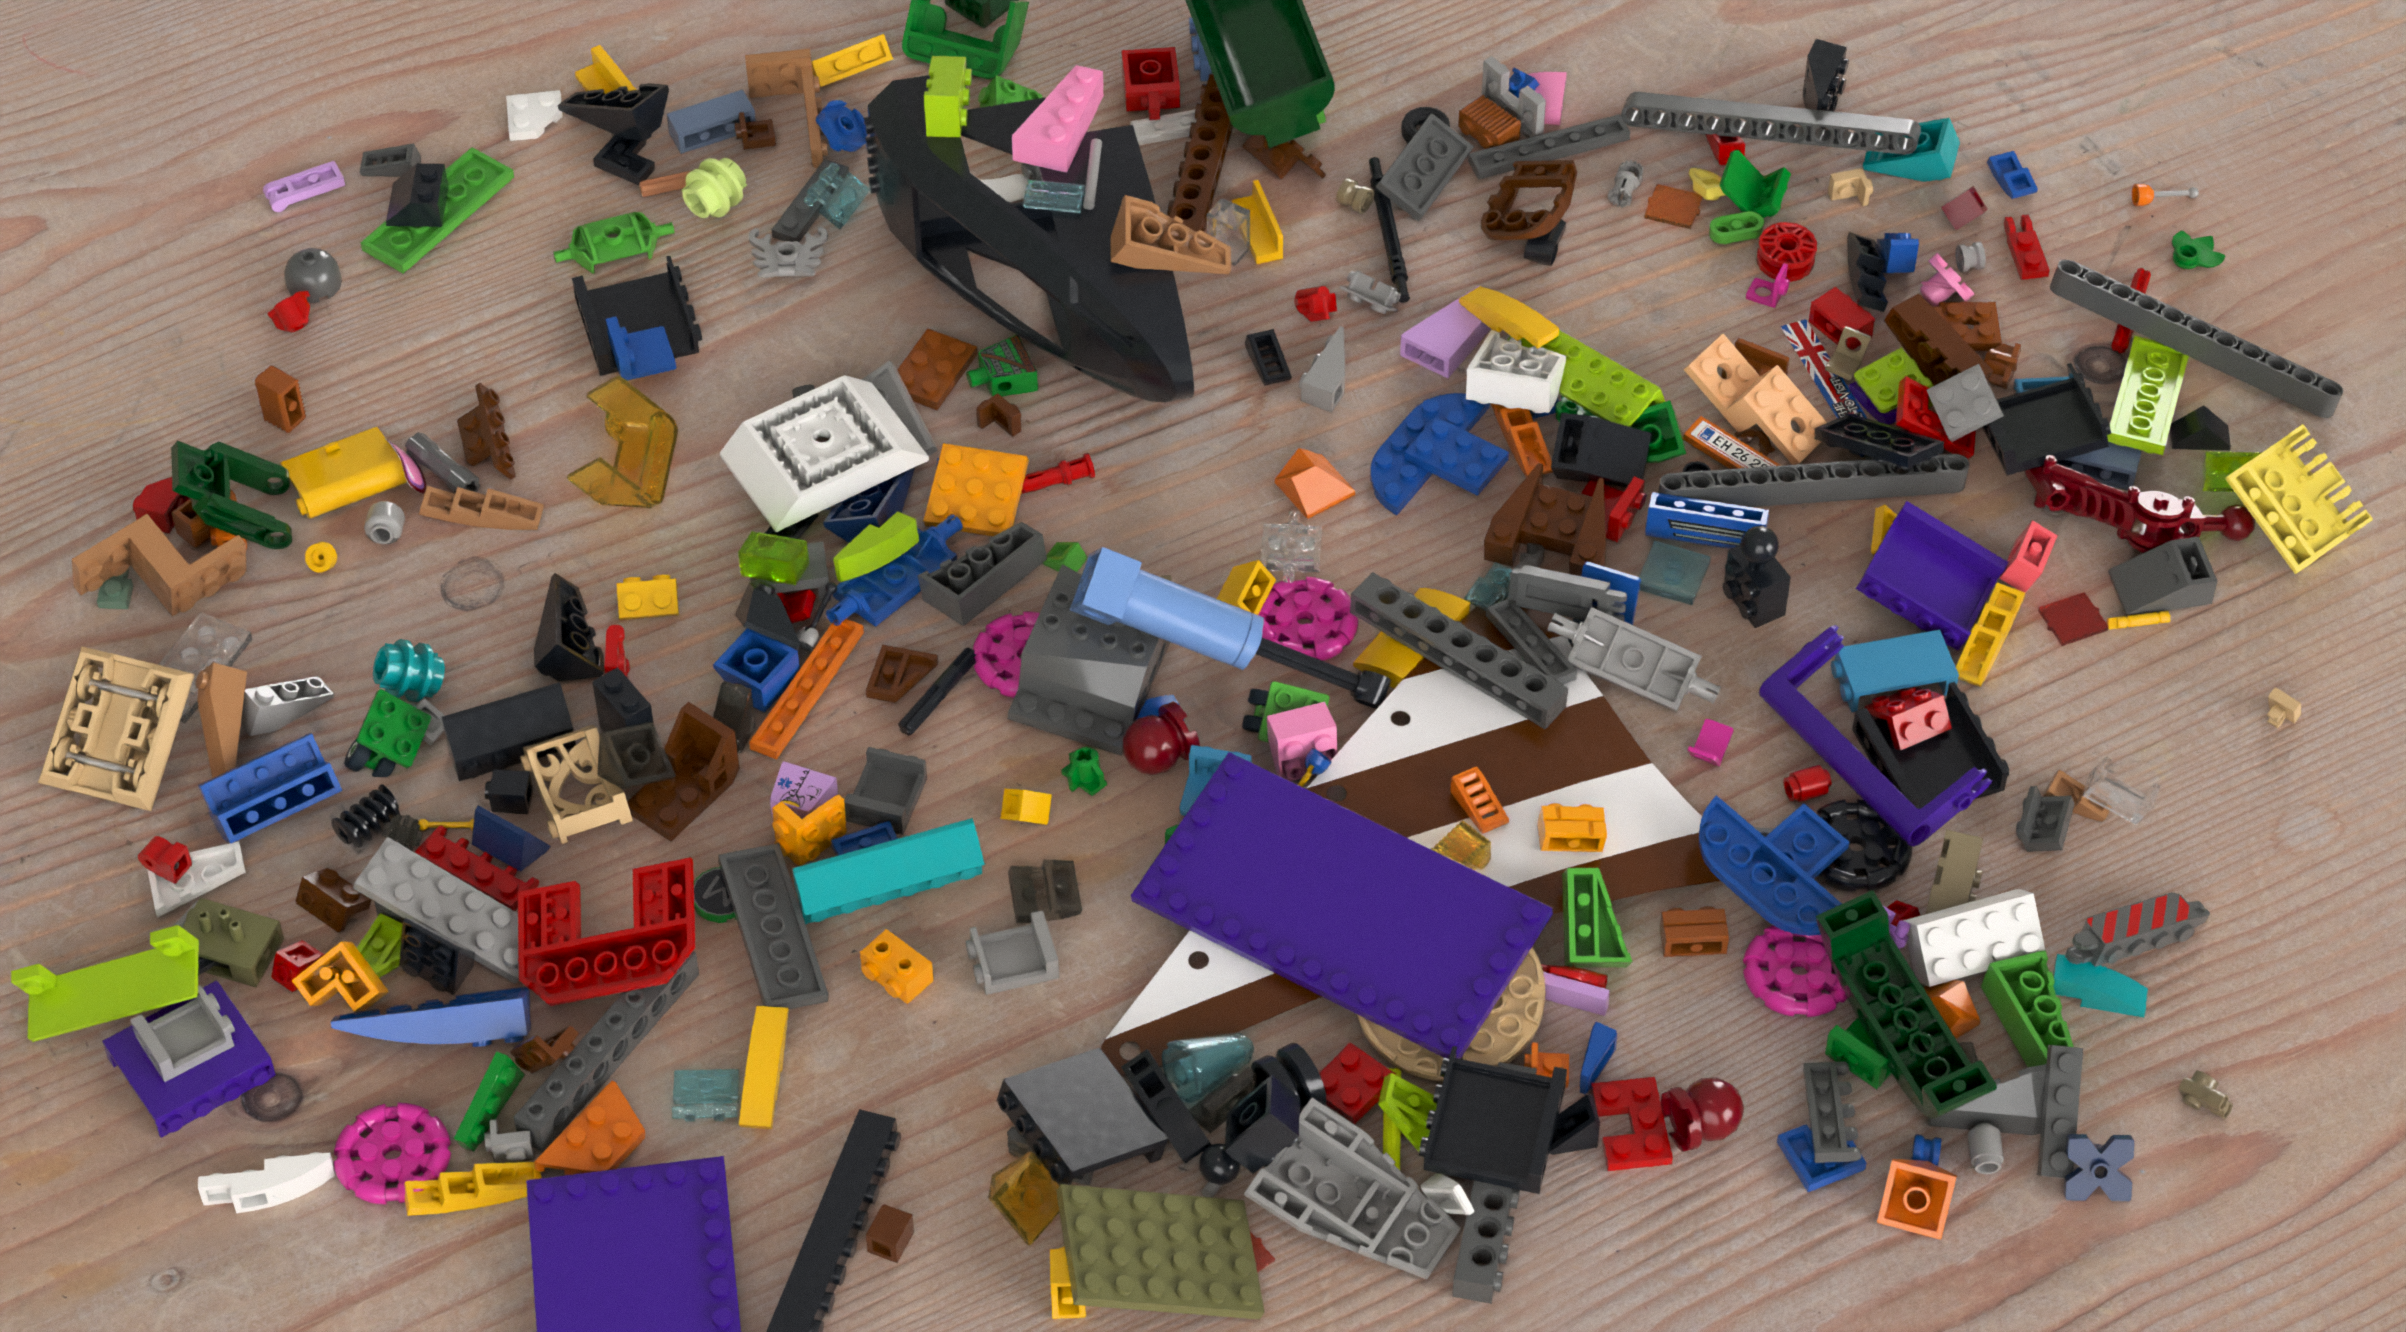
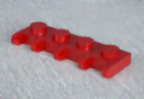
[414,825,539,911]

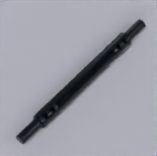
[1369,157,1410,303]

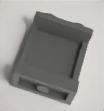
[748,542,831,602]
[844,747,927,835]

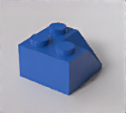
[713,628,800,713]

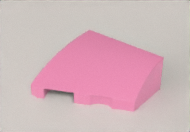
[1528,72,1567,125]

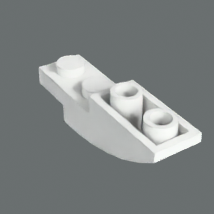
[198,1152,335,1213]

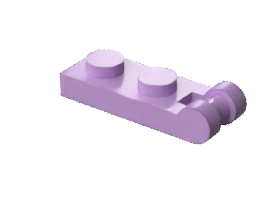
[263,161,345,212]

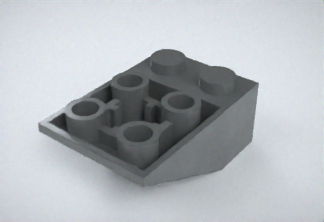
[2108,536,2218,616]

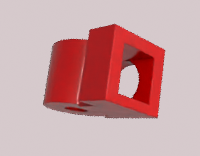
[138,836,192,884]

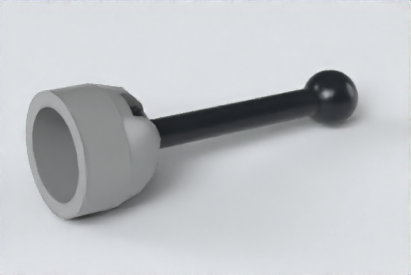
[796,582,837,651]

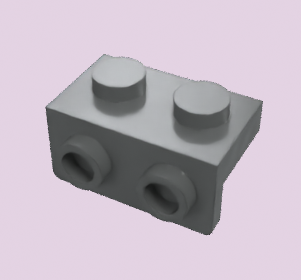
[2016,786,2075,852]

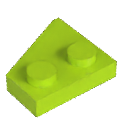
[357,913,403,978]
[1378,1073,1437,1152]

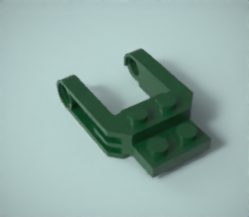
[171,440,292,550]

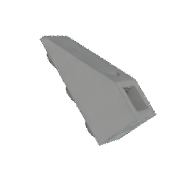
[1299,326,1345,413]
[241,676,334,736]

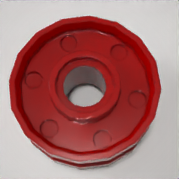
[1756,222,1817,282]

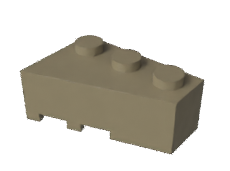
[1925,829,1983,914]

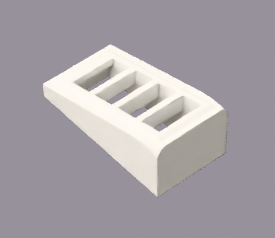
[1420,1173,1474,1215]

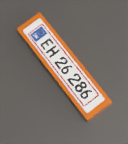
[1683,416,1781,469]

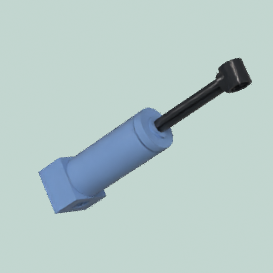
[1070,547,1391,709]

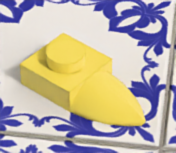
[1689,168,1725,201]

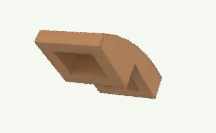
[2043,769,2116,822]

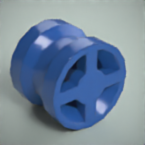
[1911,1134,1942,1166]

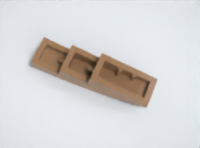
[419,486,544,530]

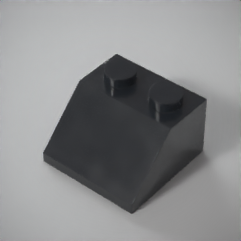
[386,163,449,227]

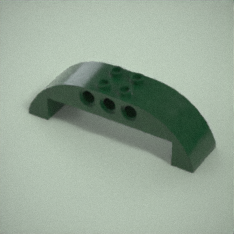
[1816,890,1997,1118]

